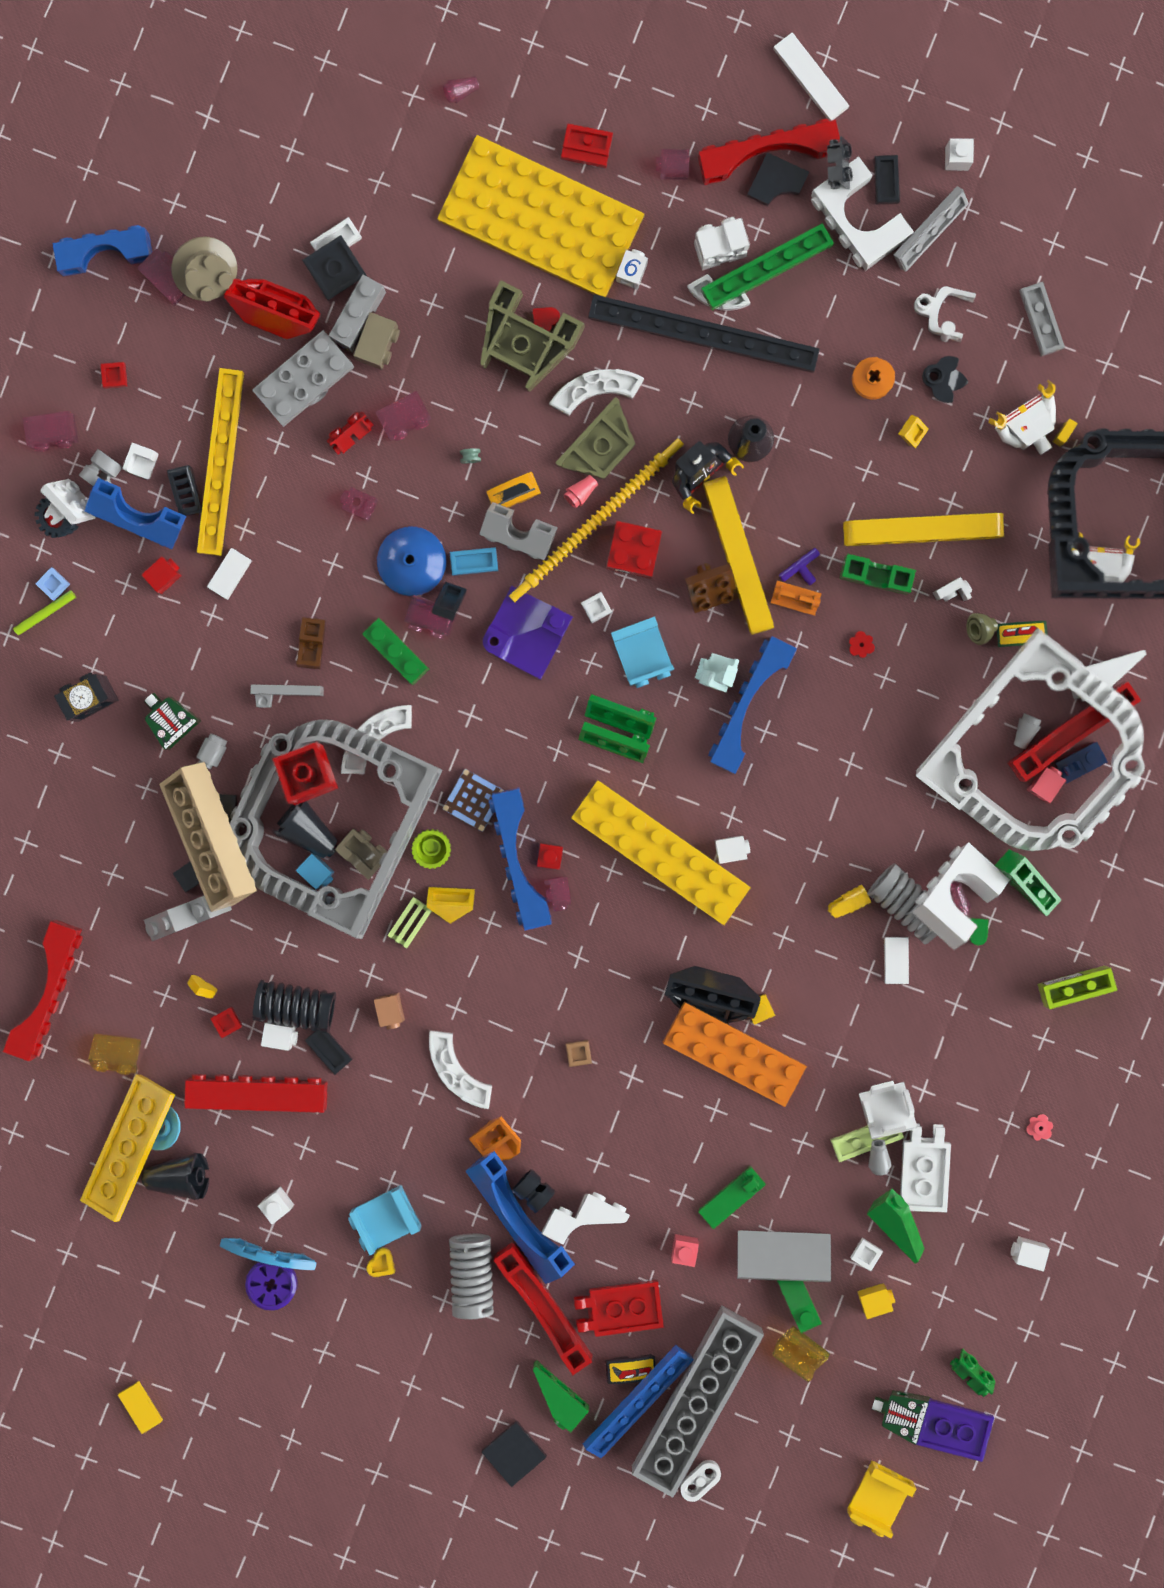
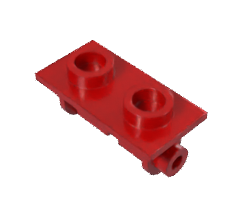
[327,411,374,455]

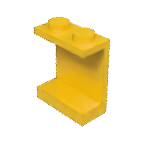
[847,1461,916,1538]

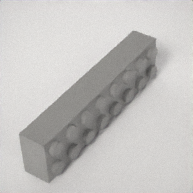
[632,1305,764,1497]

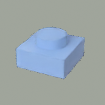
[36,567,70,601]

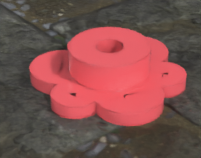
[1026,1114,1053,1141]

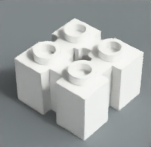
[694,217,750,271]

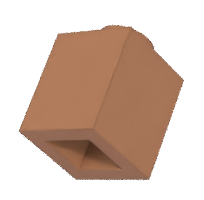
[374,993,405,1030]

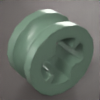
[460,449,481,464]

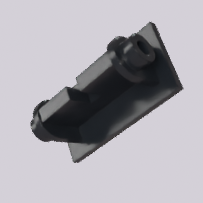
[827,136,853,189]

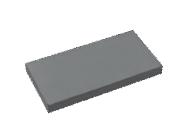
[737,1231,831,1282]

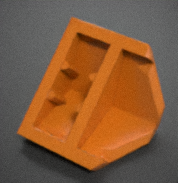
[469,1116,521,1160]

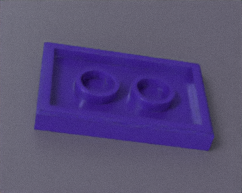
[916,1399,994,1462]

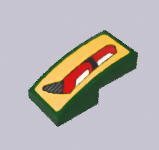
[997,621,1048,647]

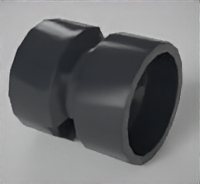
[512,1169,556,1213]

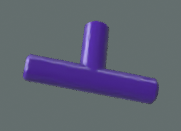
[779,548,820,585]

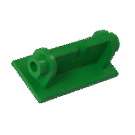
[950,1349,996,1397]

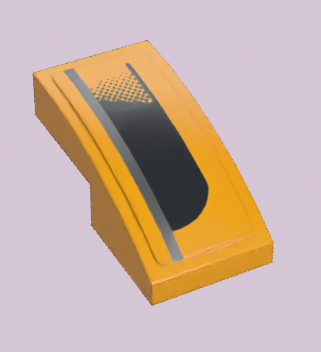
[486,472,541,508]

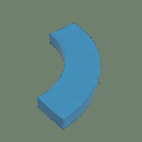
[220,1238,317,1270]

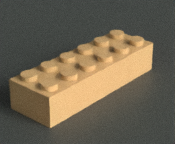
[159,762,257,912]

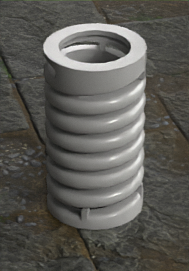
[867,863,937,944]
[449,1234,494,1319]

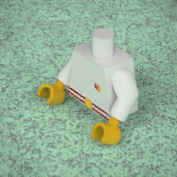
[989,380,1056,455]
[1071,532,1140,582]

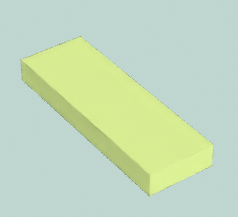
[830,1125,904,1162]

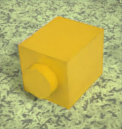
[857,1283,895,1319]

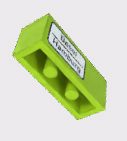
[1037,965,1117,1009]

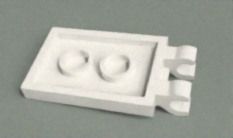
[900,1123,951,1212]

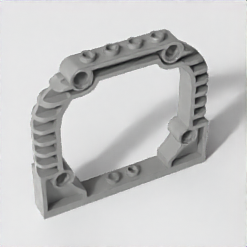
[230,719,443,939]

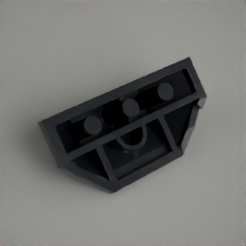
[664,966,761,1023]

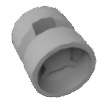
[79,449,123,486]

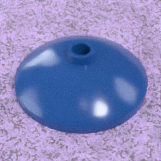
[377,527,446,596]

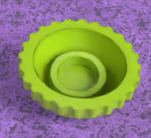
[412,829,451,869]

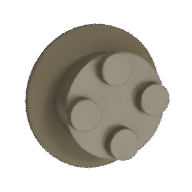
[171,237,237,301]

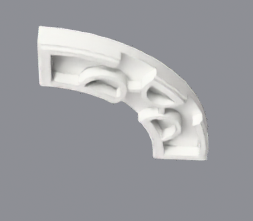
[549,369,644,416]
[341,705,412,774]
[429,1030,492,1109]

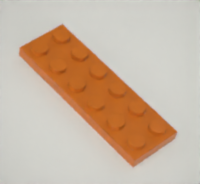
[663,1002,807,1107]

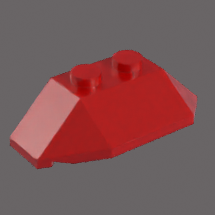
[224,279,320,339]

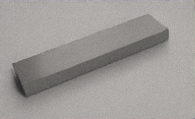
[894,186,969,272]

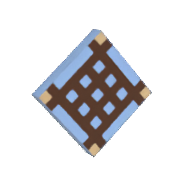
[443,769,504,832]

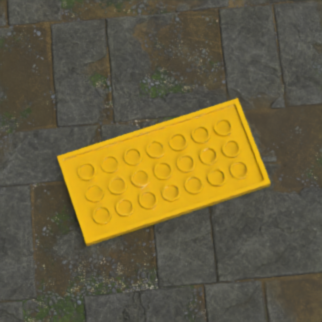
[437,135,645,297]

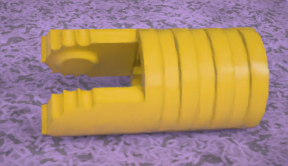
[827,884,871,918]

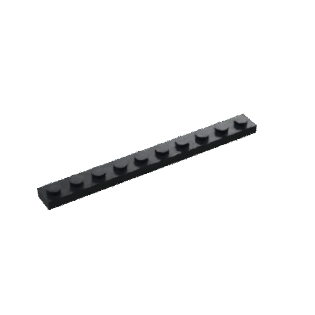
[588,294,820,373]

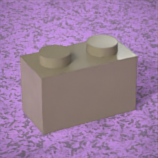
[354,312,400,370]

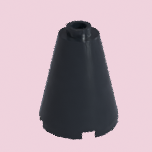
[728,415,774,462]
[272,801,338,858]
[141,1153,209,1200]

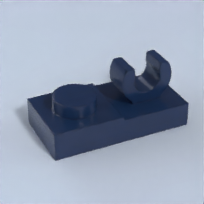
[1054,742,1108,784]

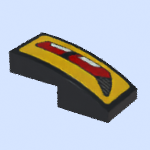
[605,1354,656,1384]

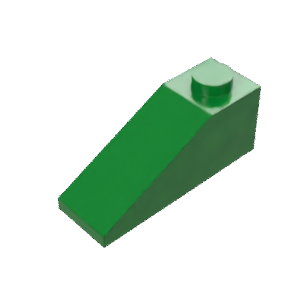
[994,849,1062,917]
[867,1189,925,1264]
[777,1280,822,1333]
[533,1360,589,1433]

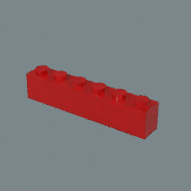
[184,1074,327,1113]

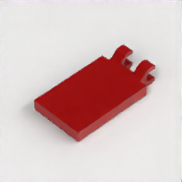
[574,1280,664,1337]

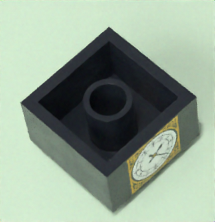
[54,672,119,722]

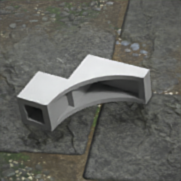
[144,896,232,941]

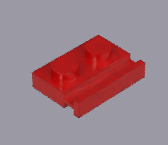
[561,123,613,168]

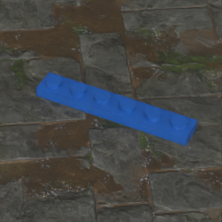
[583,1345,694,1458]

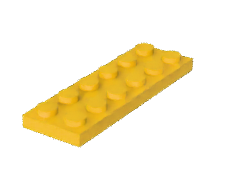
[80,1074,175,1222]

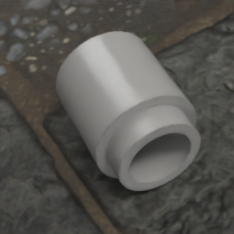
[196,733,227,769]

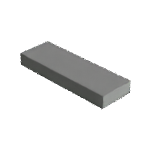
[1019,282,1065,357]

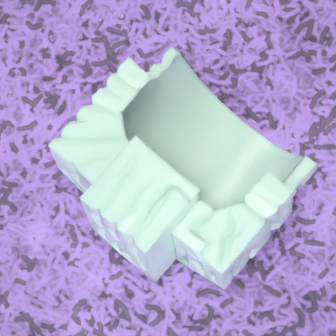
[695,653,739,692]

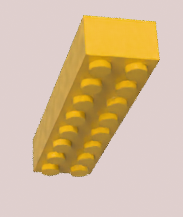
[571,780,751,925]

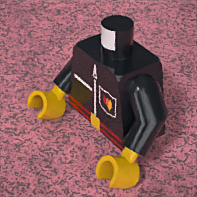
[672,441,744,514]

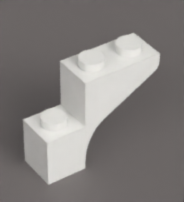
[541,1192,630,1245]

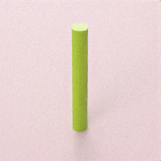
[13,590,76,636]

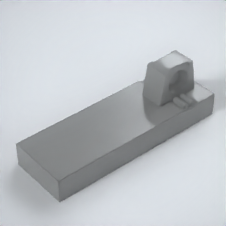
[251,685,324,708]

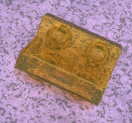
[88,1034,141,1075]
[772,1326,830,1382]

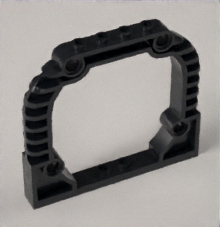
[1047,428,1164,599]

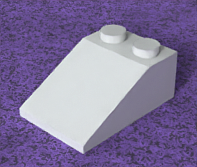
[1071,650,1146,702]

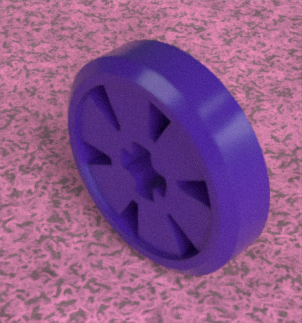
[245,1262,297,1310]

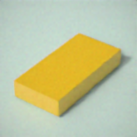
[118,1381,163,1434]

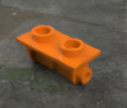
[771,581,822,616]

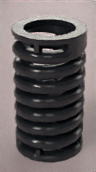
[253,979,336,1033]

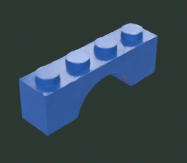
[52,225,154,276]
[84,478,186,549]

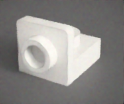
[933,577,972,602]

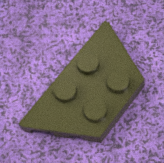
[555,397,635,479]

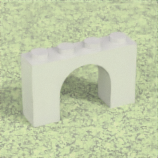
[811,157,914,271]
[912,842,1010,950]

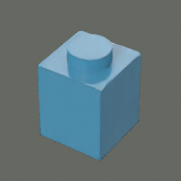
[296,853,334,890]

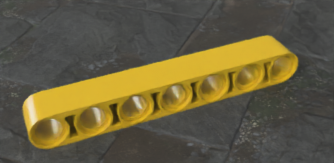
[703,476,774,635]
[843,513,1004,546]

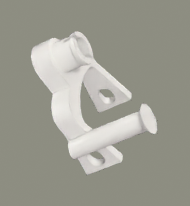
[914,286,976,342]

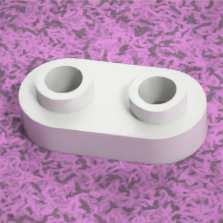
[680,1460,721,1502]

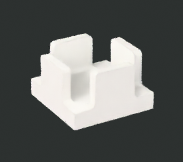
[859,1081,917,1140]

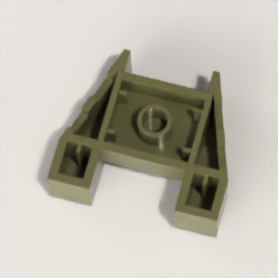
[480,280,585,392]

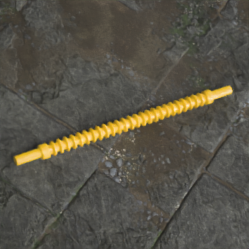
[509,438,684,603]

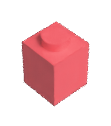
[1027,766,1066,803]
[671,1234,699,1267]

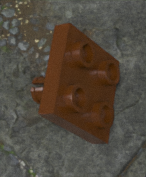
[685,563,738,613]

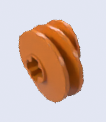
[851,357,895,400]

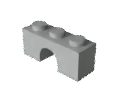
[329,275,386,353]
[479,502,558,560]

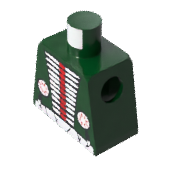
[144,693,202,750]
[872,1390,930,1445]

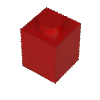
[142,556,182,594]

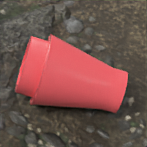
[564,475,598,508]

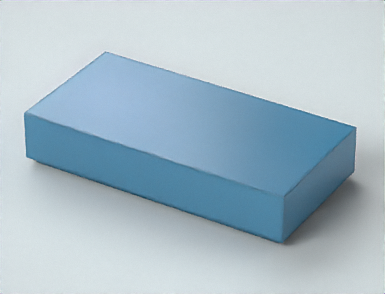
[450,547,498,576]

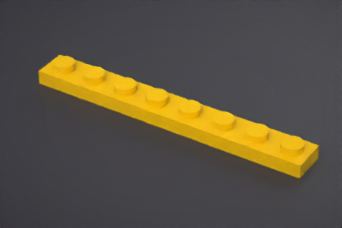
[197,368,244,556]

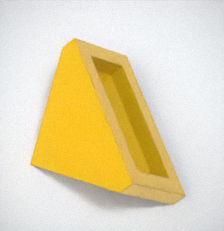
[427,887,475,924]

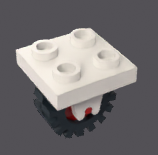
[35,479,96,538]

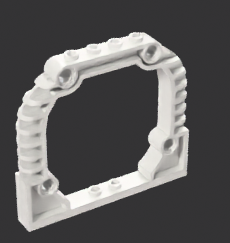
[916,628,1144,851]

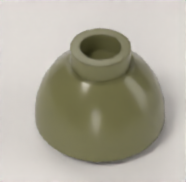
[966,613,998,645]

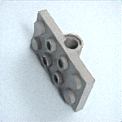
[252,330,354,427]

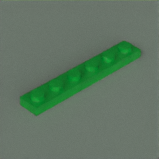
[701,223,834,310]

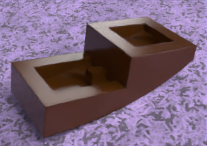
[296,617,326,669]

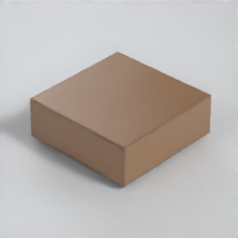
[566,1040,592,1067]

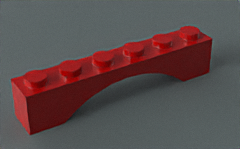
[698,119,840,185]
[1007,682,1142,782]
[3,920,83,1061]
[494,1241,592,1375]

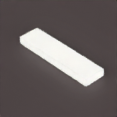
[773,33,849,121]

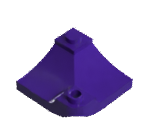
[483,586,573,680]

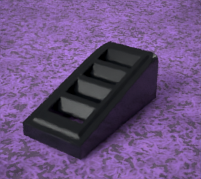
[167,465,202,516]

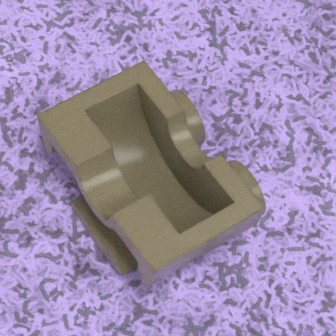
[335,829,388,880]

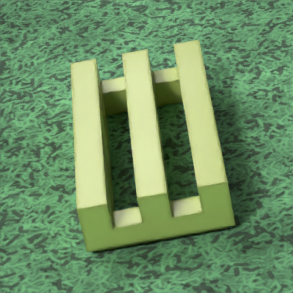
[388,897,432,948]

